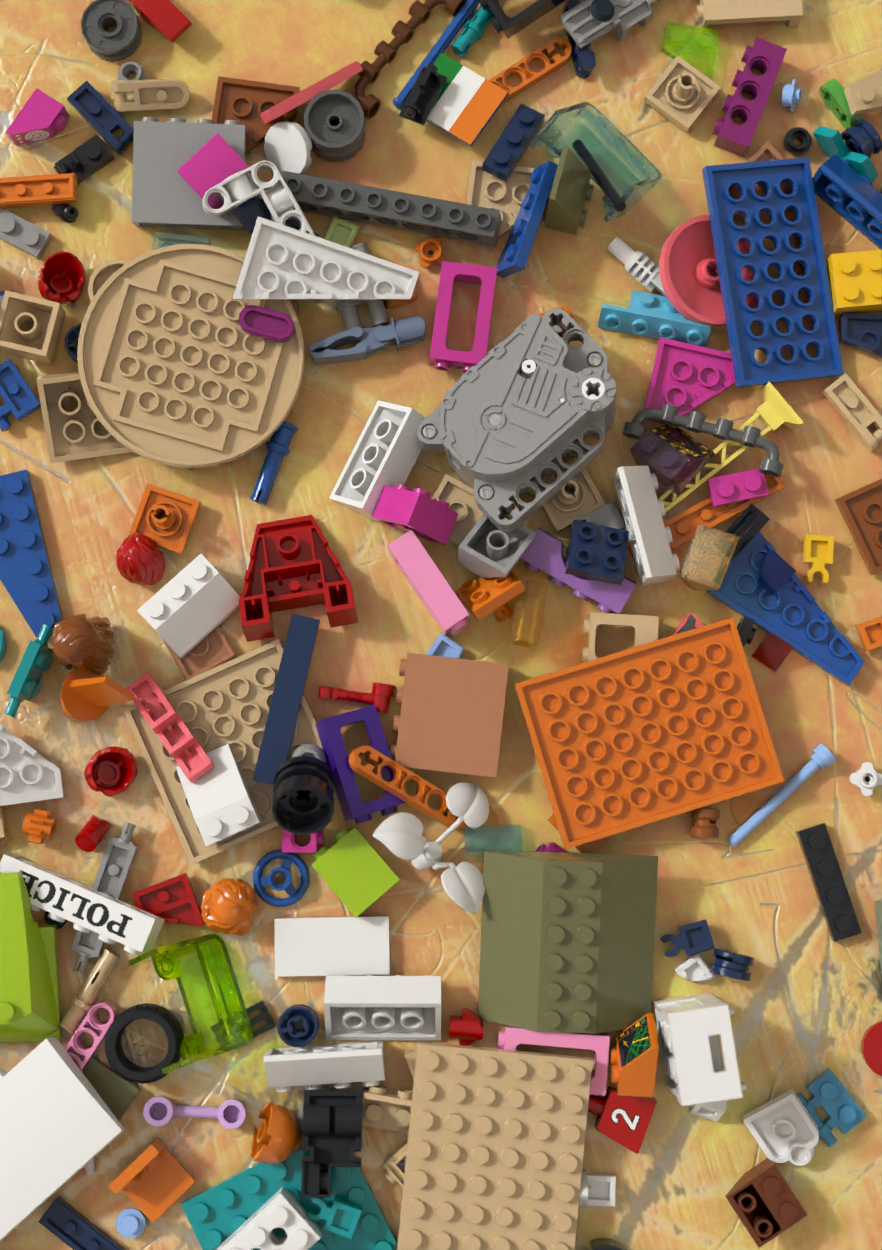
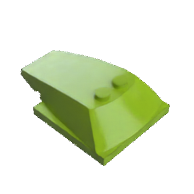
[0,871,63,1043]

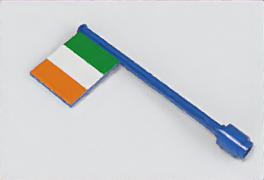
[393,0,509,147]

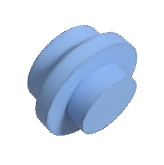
[116,1208,146,1239]

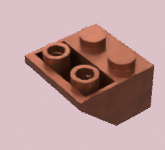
[725,1158,807,1248]

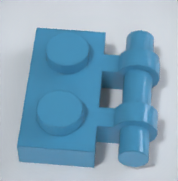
[797,1068,867,1147]

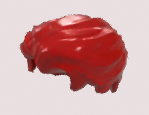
[38,251,86,305]
[116,533,165,586]
[84,746,138,797]

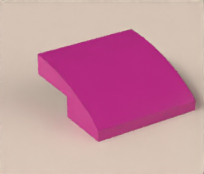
[177,133,249,209]

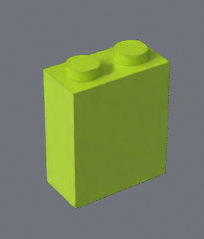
[311,826,400,917]

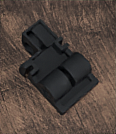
[301,1090,362,1198]

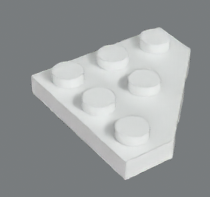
[0,724,63,806]

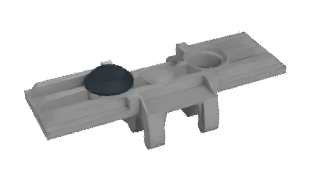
[559,0,659,49]

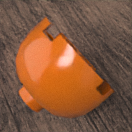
[250,1102,302,1164]

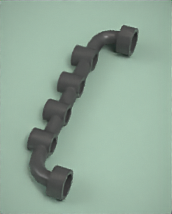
[622,404,784,477]

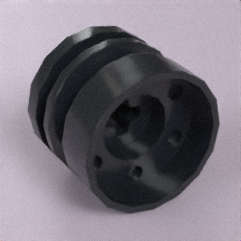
[272,756,334,835]

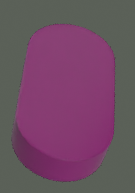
[239,305,295,343]

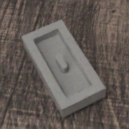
[0,208,53,260]

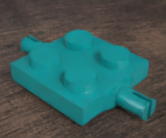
[4,624,54,717]

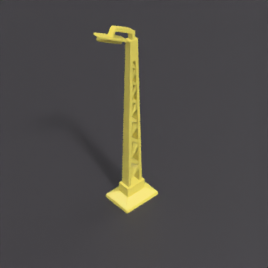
[552,382,804,559]

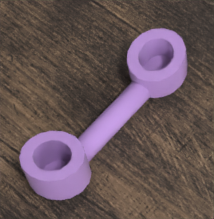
[143,1095,247,1129]

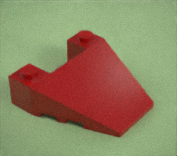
[239,515,358,642]

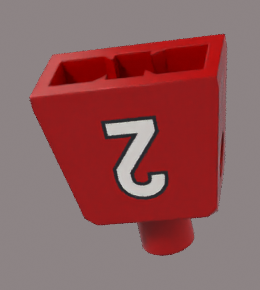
[588,1087,657,1154]

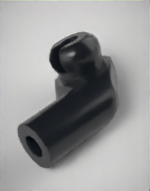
[52,203,78,223]

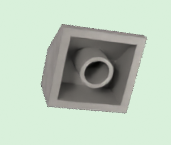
[458,513,537,577]

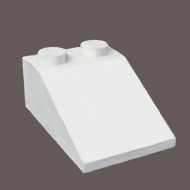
[176,744,263,846]

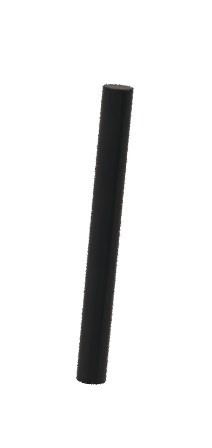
[572,140,626,212]

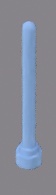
[728,743,836,847]

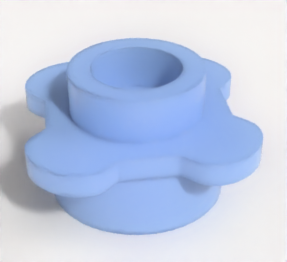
[782,79,802,112]

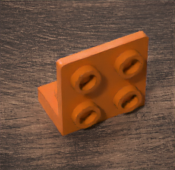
[108,1138,195,1222]

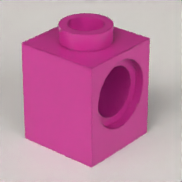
[282,828,324,853]

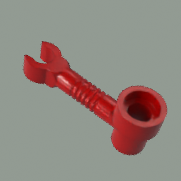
[318,682,395,713]

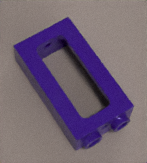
[315,704,406,824]

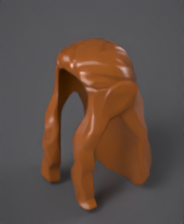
[52,614,115,675]

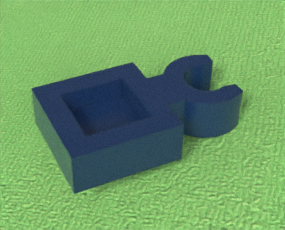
[660,919,715,958]

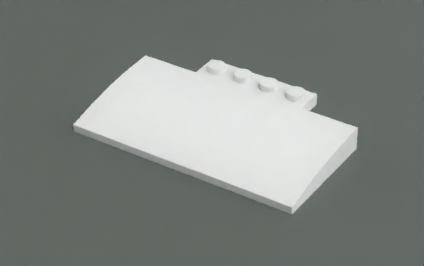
[0,1037,125,1241]

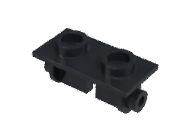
[399,64,447,126]

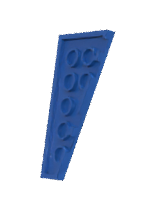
[0,470,63,638]
[706,531,864,686]

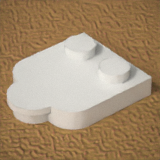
[743,1089,819,1166]

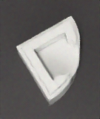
[674,954,715,982]

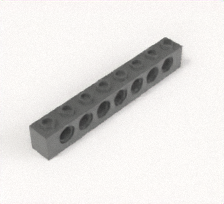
[282,171,502,247]

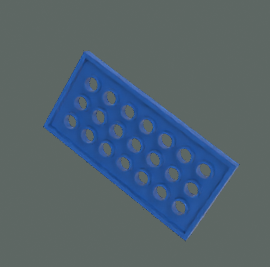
[702,157,844,388]

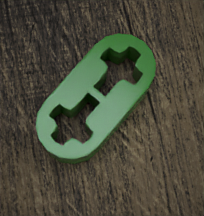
[819,79,862,129]

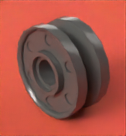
[81,0,142,62]

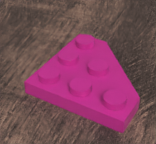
[644,337,736,424]

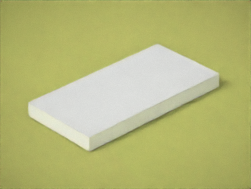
[274,916,390,977]

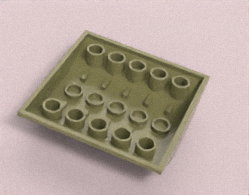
[478,850,658,1033]

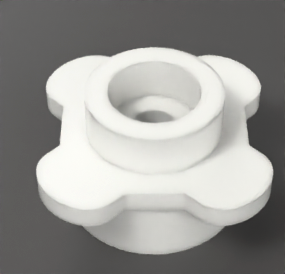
[850,762,882,796]

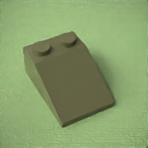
[544,145,594,235]

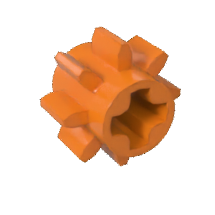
[22,808,57,844]

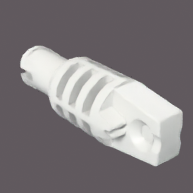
[607,236,666,296]

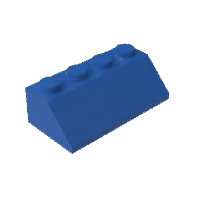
[813,154,882,249]

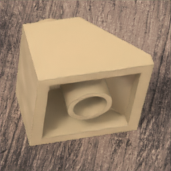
[0,290,66,365]

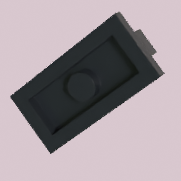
[54,134,115,185]

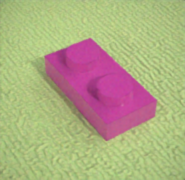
[706,468,769,508]

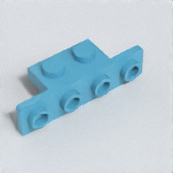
[598,290,711,347]

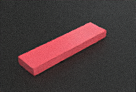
[260,61,363,124]

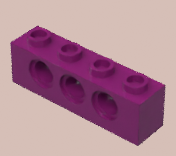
[712,37,787,157]

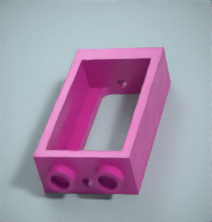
[429,261,497,373]

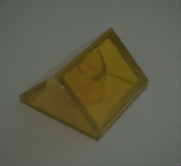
[678,524,739,590]

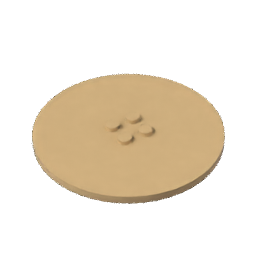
[77,244,305,468]

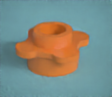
[416,238,446,268]

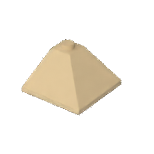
[37,372,132,463]

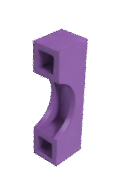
[521,527,637,614]

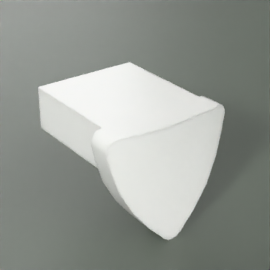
[579,1170,616,1207]

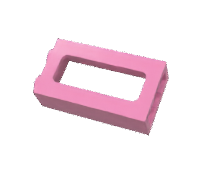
[388,529,469,636]
[497,1025,610,1096]

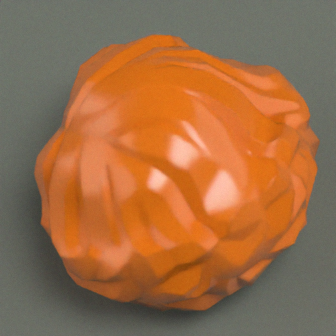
[201,878,258,936]

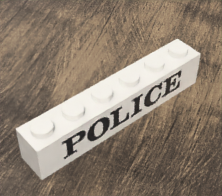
[0,854,165,956]

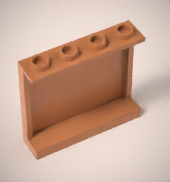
[390,653,509,778]

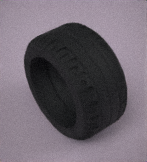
[105,1003,184,1084]

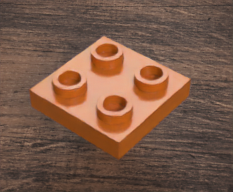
[128,484,201,555]
[455,571,526,622]

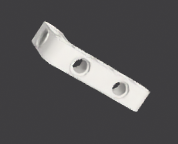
[202,160,315,236]

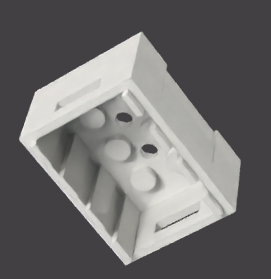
[653,993,746,1106]

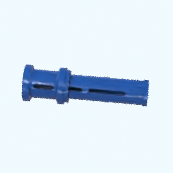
[250,422,298,505]

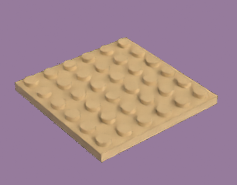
[123,639,338,865]

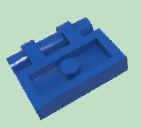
[0,359,41,432]

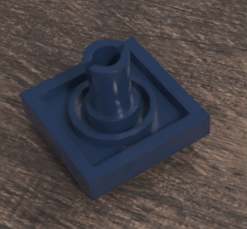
[565,520,629,585]

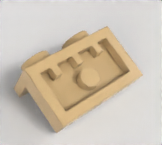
[362,1085,412,1133]

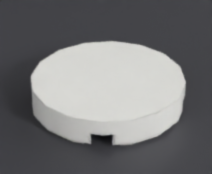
[264,121,312,176]

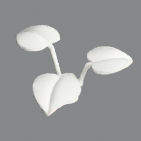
[373,782,489,914]

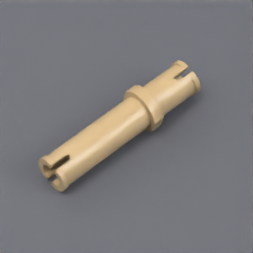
[59,948,120,1033]

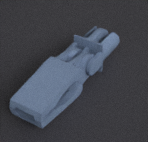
[310,316,425,366]

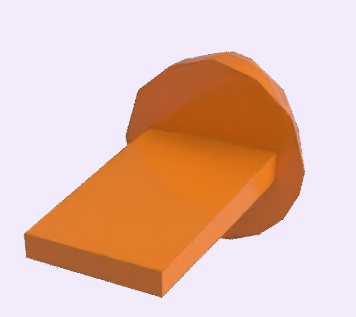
[59,666,134,721]

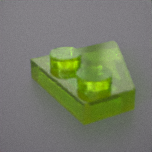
[661,21,720,80]

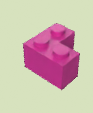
[372,484,458,545]

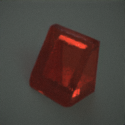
[751,632,793,672]

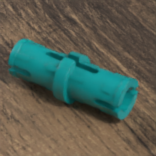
[451,7,494,58]

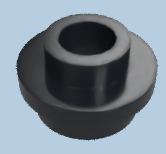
[784,127,812,155]

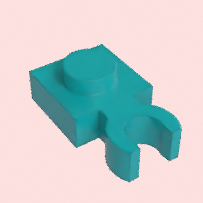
[307,1198,362,1239]

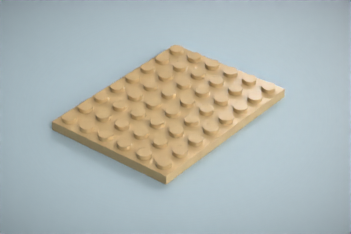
[397,1041,593,1250]

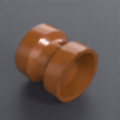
[690,808,720,838]

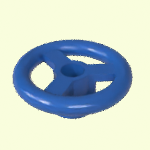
[253,850,310,907]

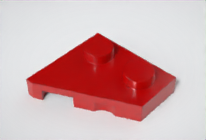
[132,873,206,927]

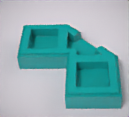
[813,126,878,182]

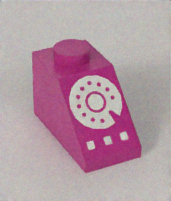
[5,88,69,146]

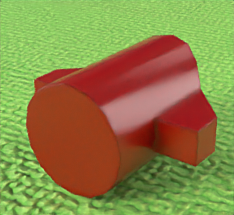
[75,815,111,852]
[448,1008,484,1046]

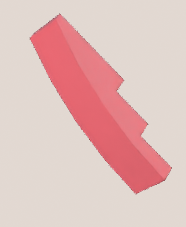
[125,672,215,783]

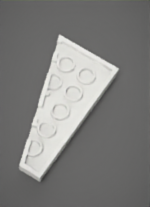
[232,216,419,300]

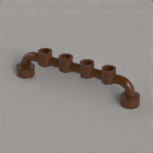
[354,0,466,119]

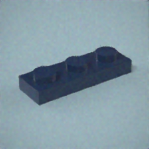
[482,104,545,181]

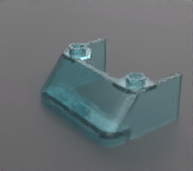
[530,102,662,222]

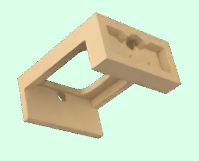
[581,612,659,663]

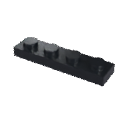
[796,823,862,942]

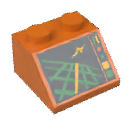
[609,1013,659,1097]

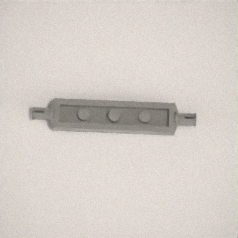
[71,822,138,974]

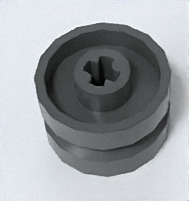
[304,90,366,162]

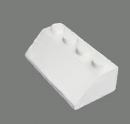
[329,400,426,521]
[613,466,680,587]
[324,975,441,1041]
[264,1041,386,1092]

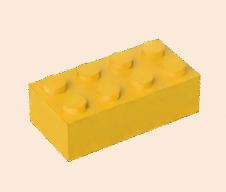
[826,249,882,317]

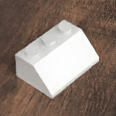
[137,554,240,659]

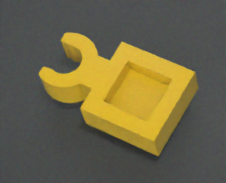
[803,534,834,584]

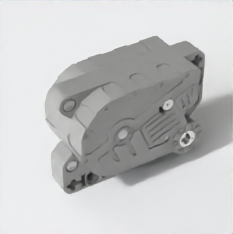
[417,308,616,532]

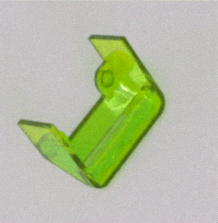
[128,934,253,1074]

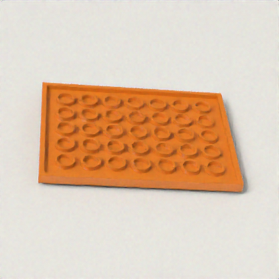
[514,617,784,850]

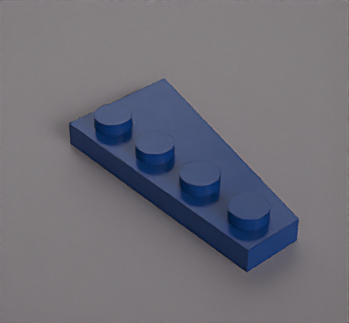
[496,161,558,278]

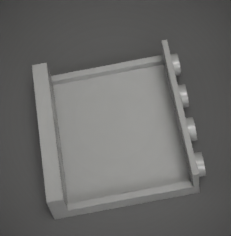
[131,117,248,230]

